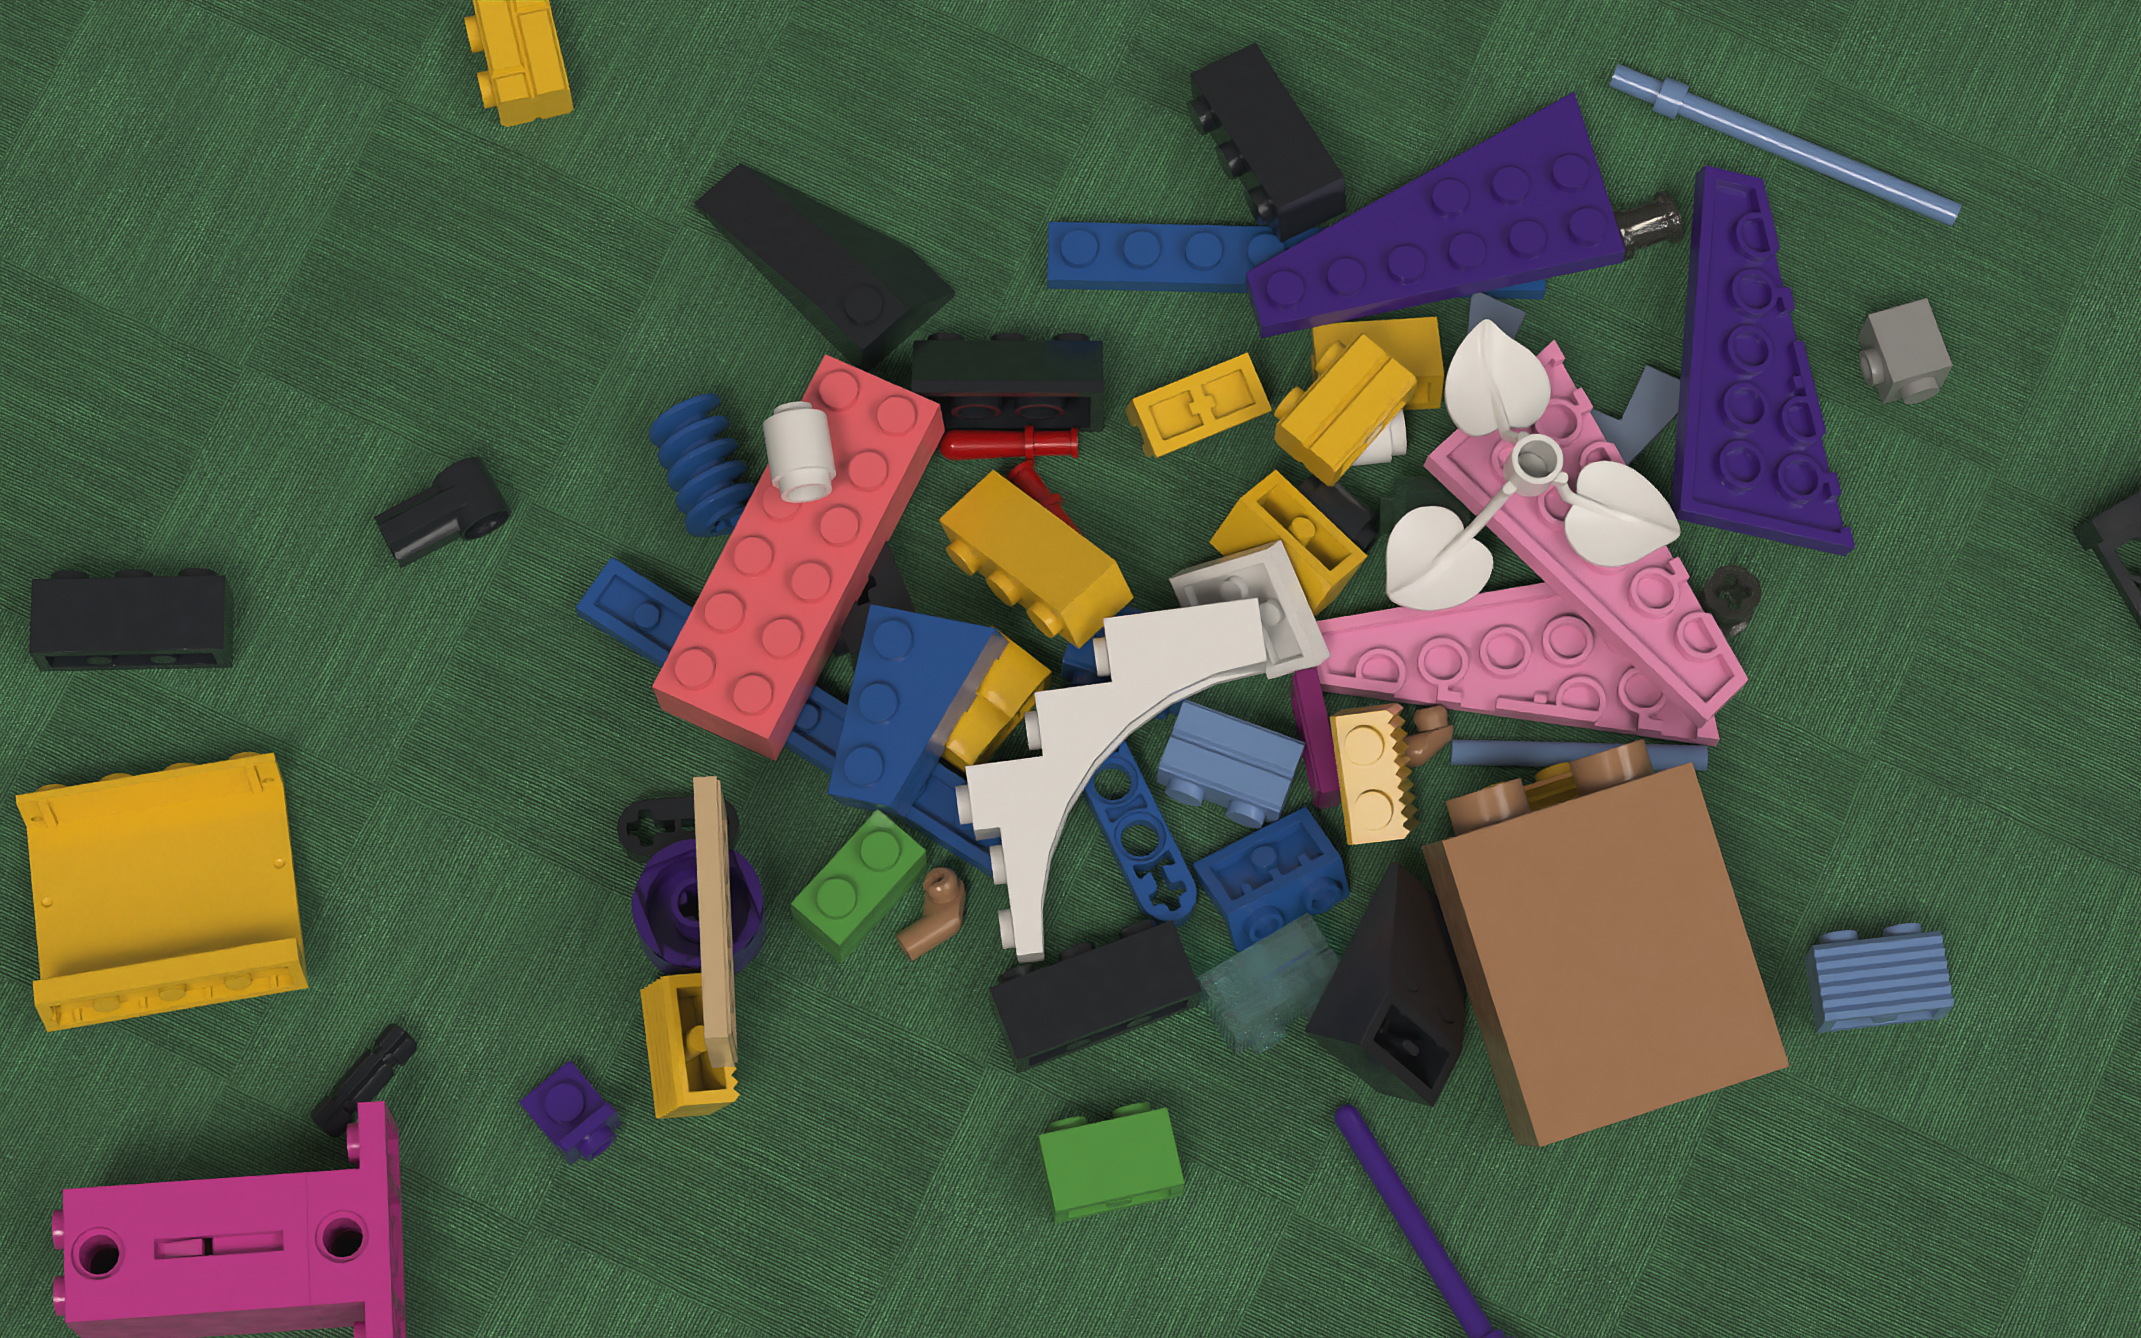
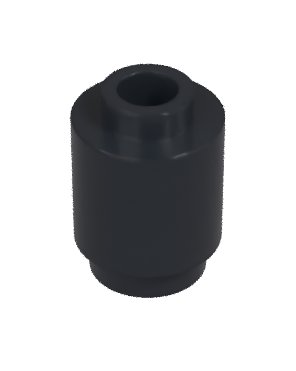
[1297,474,1381,554]

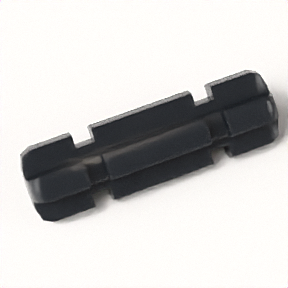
[310,1023,417,1138]

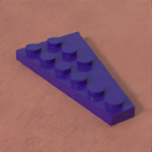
[1671,165,1855,556]

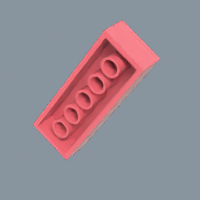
[652,354,945,761]

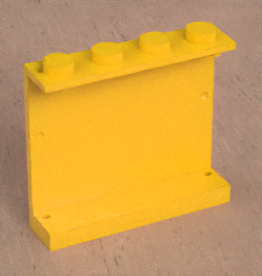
[15,752,309,1032]

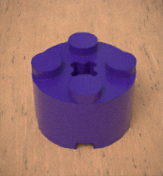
[631,839,766,976]

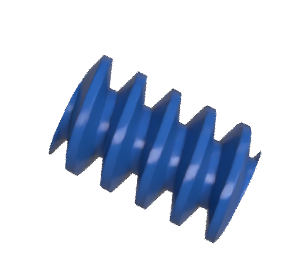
[648,393,756,538]

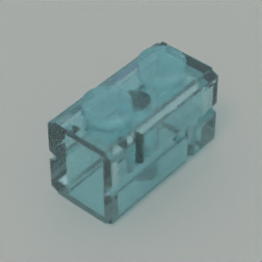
[1196,913,1340,1055]

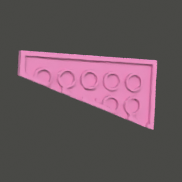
[1423,339,1749,729]
[1312,582,1720,747]

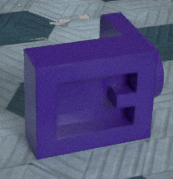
[519,1061,621,1166]

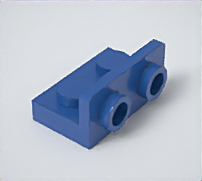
[1192,806,1350,952]

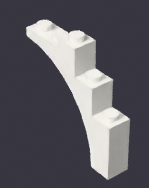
[955,598,1267,964]

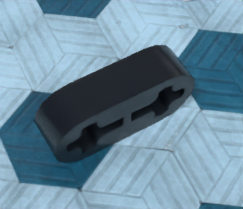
[617,796,741,864]

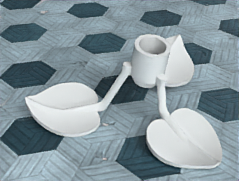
[1385,319,1681,611]

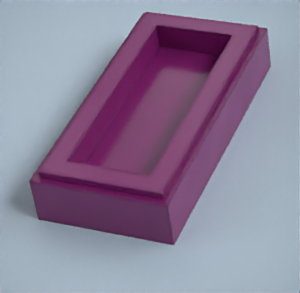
[1289,667,1341,810]

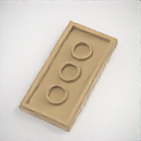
[693,776,738,1068]

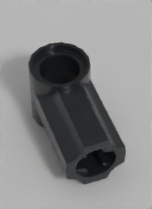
[374,457,512,568]

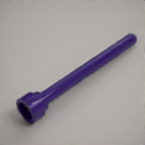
[1334,1104,1515,1338]

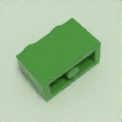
[791,809,927,964]
[1038,1103,1185,1224]

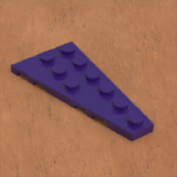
[1245,92,1625,338]

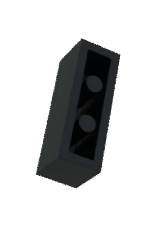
[1187,42,1347,243]
[29,568,234,672]
[989,919,1201,1074]

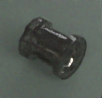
[1612,189,1684,261]
[1698,564,1762,638]

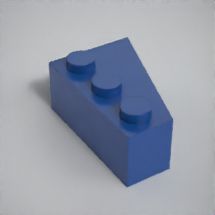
[827,604,1009,817]

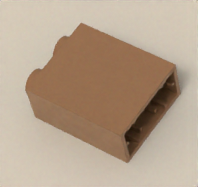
[1422,739,1789,1147]

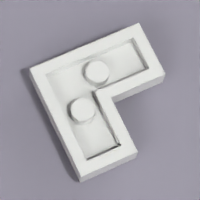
[1169,540,1331,680]

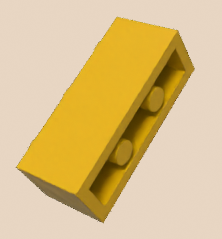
[939,470,1134,649]

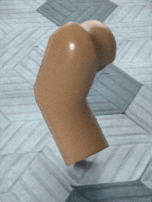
[1402,705,1453,769]
[895,867,966,962]

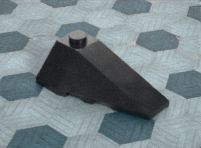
[695,163,955,373]

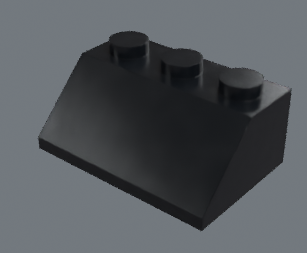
[911,333,1104,432]

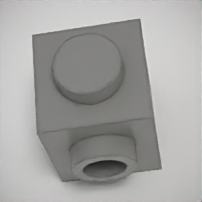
[1858,298,1953,404]

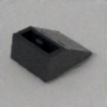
[1304,861,1466,1107]

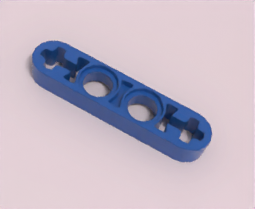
[1082,740,1197,927]

